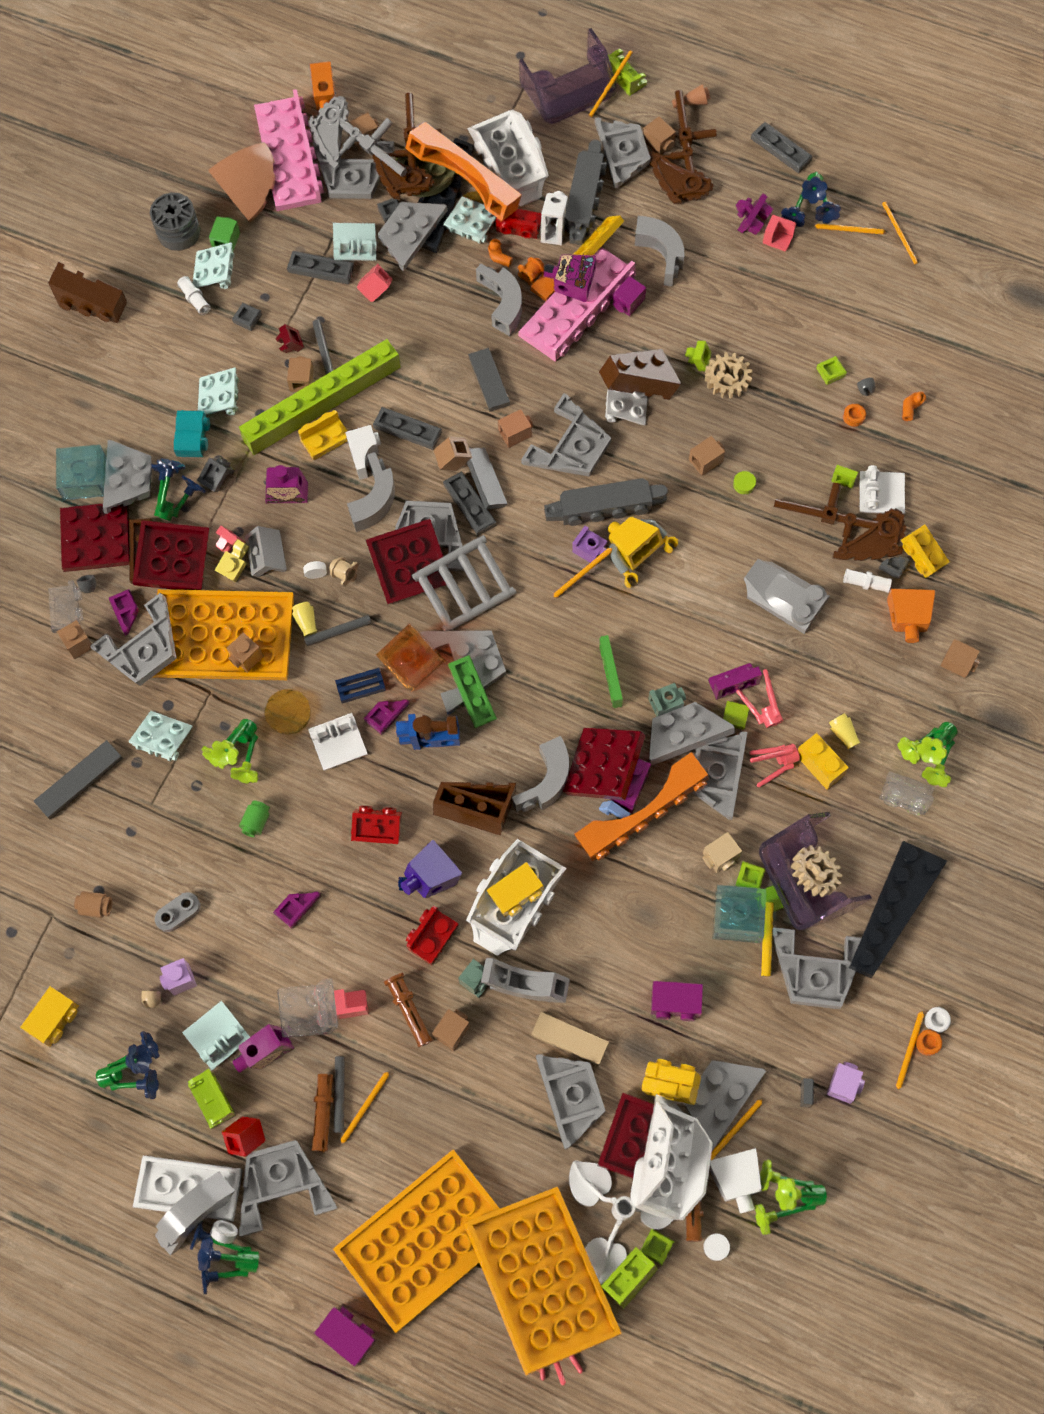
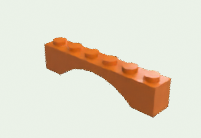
[405,122,522,221]
[574,752,709,862]

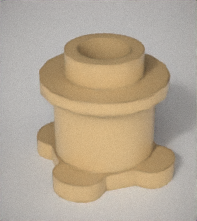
[329,557,359,586]

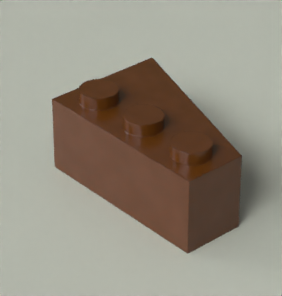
[48,262,127,323]
[599,349,681,400]
[433,782,516,836]

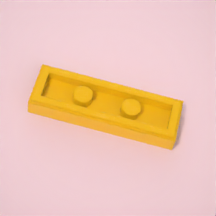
[573,215,624,256]

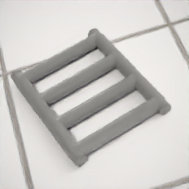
[412,535,517,631]

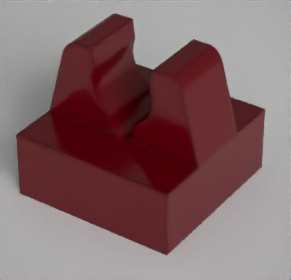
[276,324,304,353]

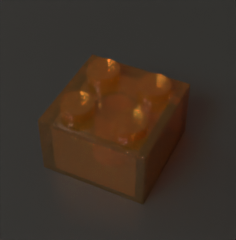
[376,623,446,692]

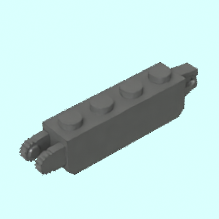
[565,139,607,245]
[544,478,668,526]

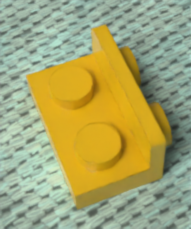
[298,410,348,460]
[901,525,950,578]

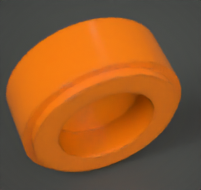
[843,404,866,427]
[916,1030,942,1056]

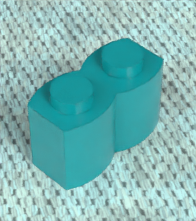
[174,410,210,457]

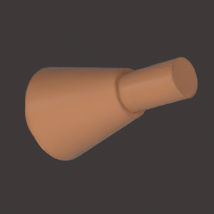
[672,84,711,108]

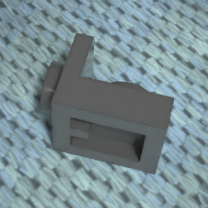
[197,457,235,492]

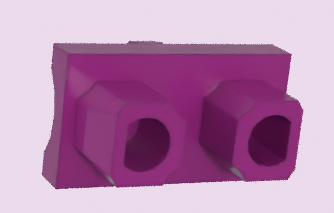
[736,193,773,235]

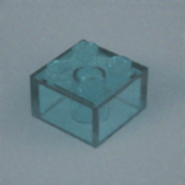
[56,445,107,500]
[712,885,766,943]

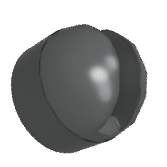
[857,377,876,396]
[77,575,97,593]

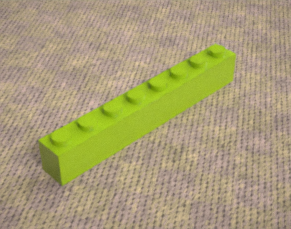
[238,339,401,455]

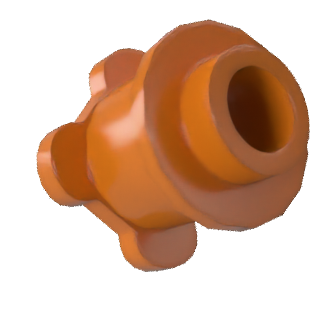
[517,257,544,286]

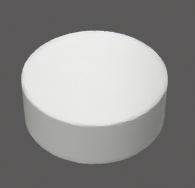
[303,561,327,579]
[924,1007,951,1033]
[210,1220,238,1244]
[703,1234,730,1261]

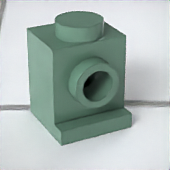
[648,683,686,717]
[458,959,489,998]

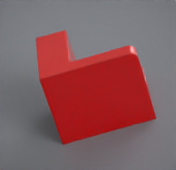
[222,1116,266,1157]

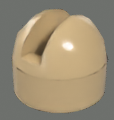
[141,991,162,1008]

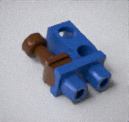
[396,714,460,750]

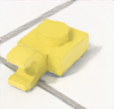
[215,540,249,582]

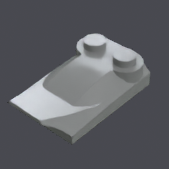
[744,559,830,634]

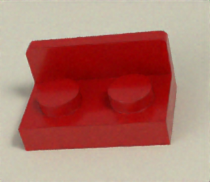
[496,209,542,239]
[351,806,402,844]
[406,905,459,965]

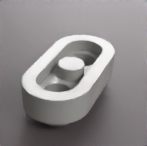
[155,892,201,932]

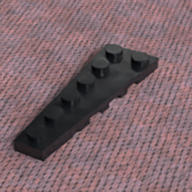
[417,138,474,253]
[849,841,947,978]

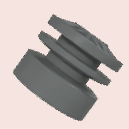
[150,192,201,251]

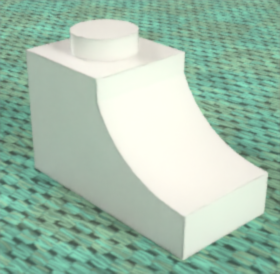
[345,425,381,480]

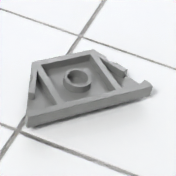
[595,118,651,188]
[378,202,447,271]
[103,440,152,513]
[649,702,735,766]
[691,732,747,820]
[535,1054,605,1150]
[684,1060,766,1152]

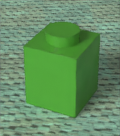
[209,216,240,251]

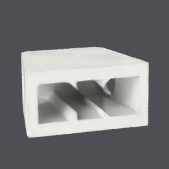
[541,191,568,245]
[709,1148,761,1214]

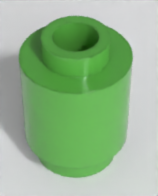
[239,800,270,838]

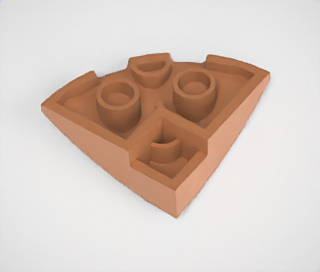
[208,142,276,222]

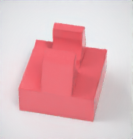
[216,526,245,552]

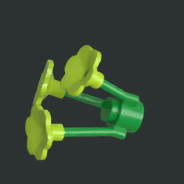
[201,719,258,784]
[897,722,958,787]
[755,1160,827,1235]

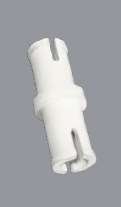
[177,276,211,315]
[843,569,892,593]

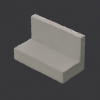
[245,526,287,577]

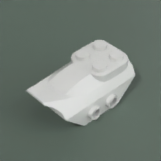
[467,110,549,206]
[466,839,566,956]
[631,1094,713,1220]

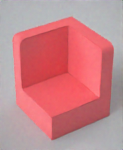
[763,215,796,251]
[357,264,393,302]
[334,989,369,1019]

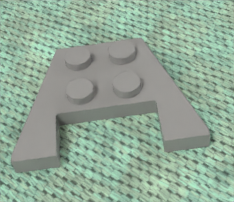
[313,141,395,199]
[521,393,611,476]
[395,501,464,571]
[90,593,177,686]
[420,631,506,715]
[772,927,861,1009]
[239,1140,338,1237]

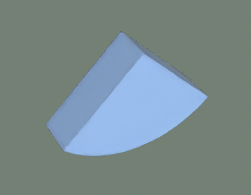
[599,800,630,819]

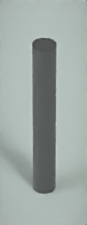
[312,320,333,375]
[304,615,371,646]
[334,1056,345,1133]

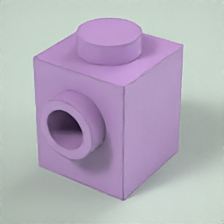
[159,958,197,995]
[826,1062,865,1104]

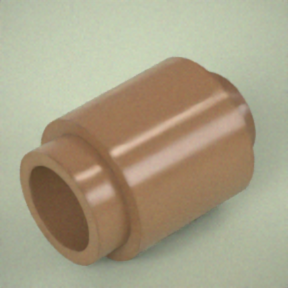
[74,891,113,918]

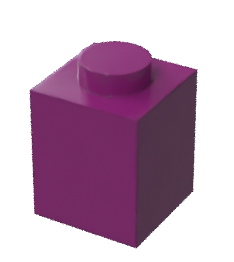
[613,276,646,316]

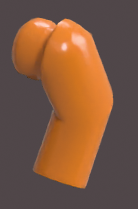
[488,239,513,267]
[902,391,926,421]

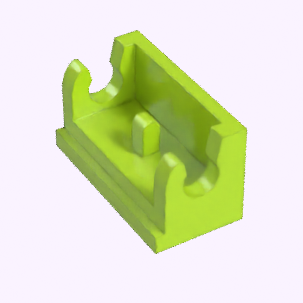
[605,49,647,96]
[188,1069,235,1129]
[601,1247,658,1309]

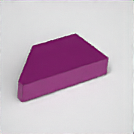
[109,589,139,636]
[363,699,410,735]
[273,891,321,929]

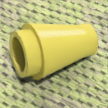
[292,602,317,637]
[829,713,860,749]

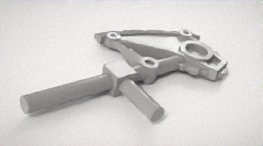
[308,96,407,177]

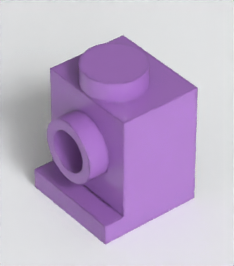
[572,526,608,563]

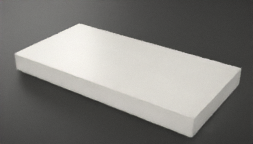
[133,1156,243,1221]

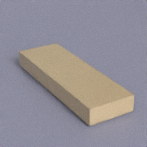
[531,1012,609,1066]

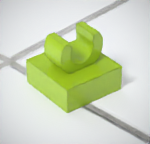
[685,341,711,371]

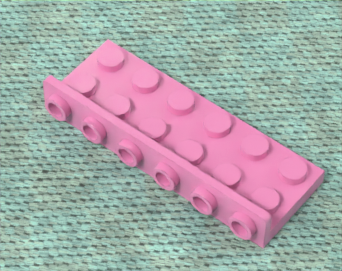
[254,89,324,211]
[518,247,636,362]

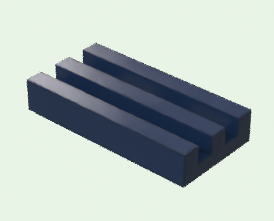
[335,668,386,704]

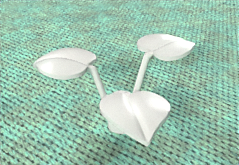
[569,1160,674,1284]

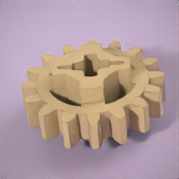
[704,352,753,399]
[791,845,842,897]

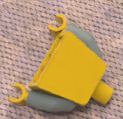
[608,517,678,588]

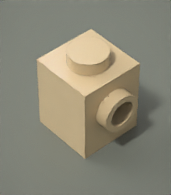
[702,832,742,873]

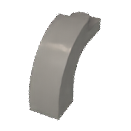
[635,216,684,286]
[476,264,522,337]
[347,452,395,532]
[512,736,569,812]
[481,958,570,1003]
[155,1172,235,1255]

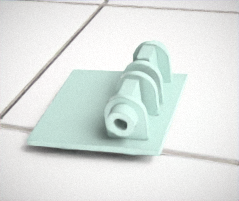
[444,197,496,244]
[333,223,377,261]
[193,243,235,289]
[198,368,239,415]
[129,711,193,762]
[182,1001,250,1070]

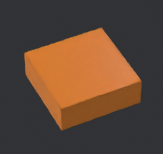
[530,273,555,302]

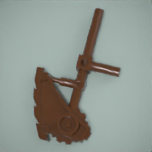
[649,90,717,204]
[373,92,442,199]
[774,483,907,561]

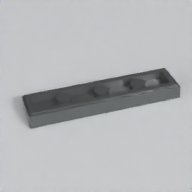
[34,740,123,819]

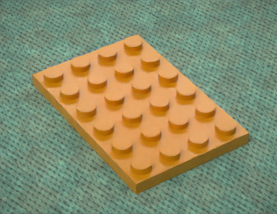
[152,589,294,681]
[333,1149,500,1333]
[464,1186,622,1376]

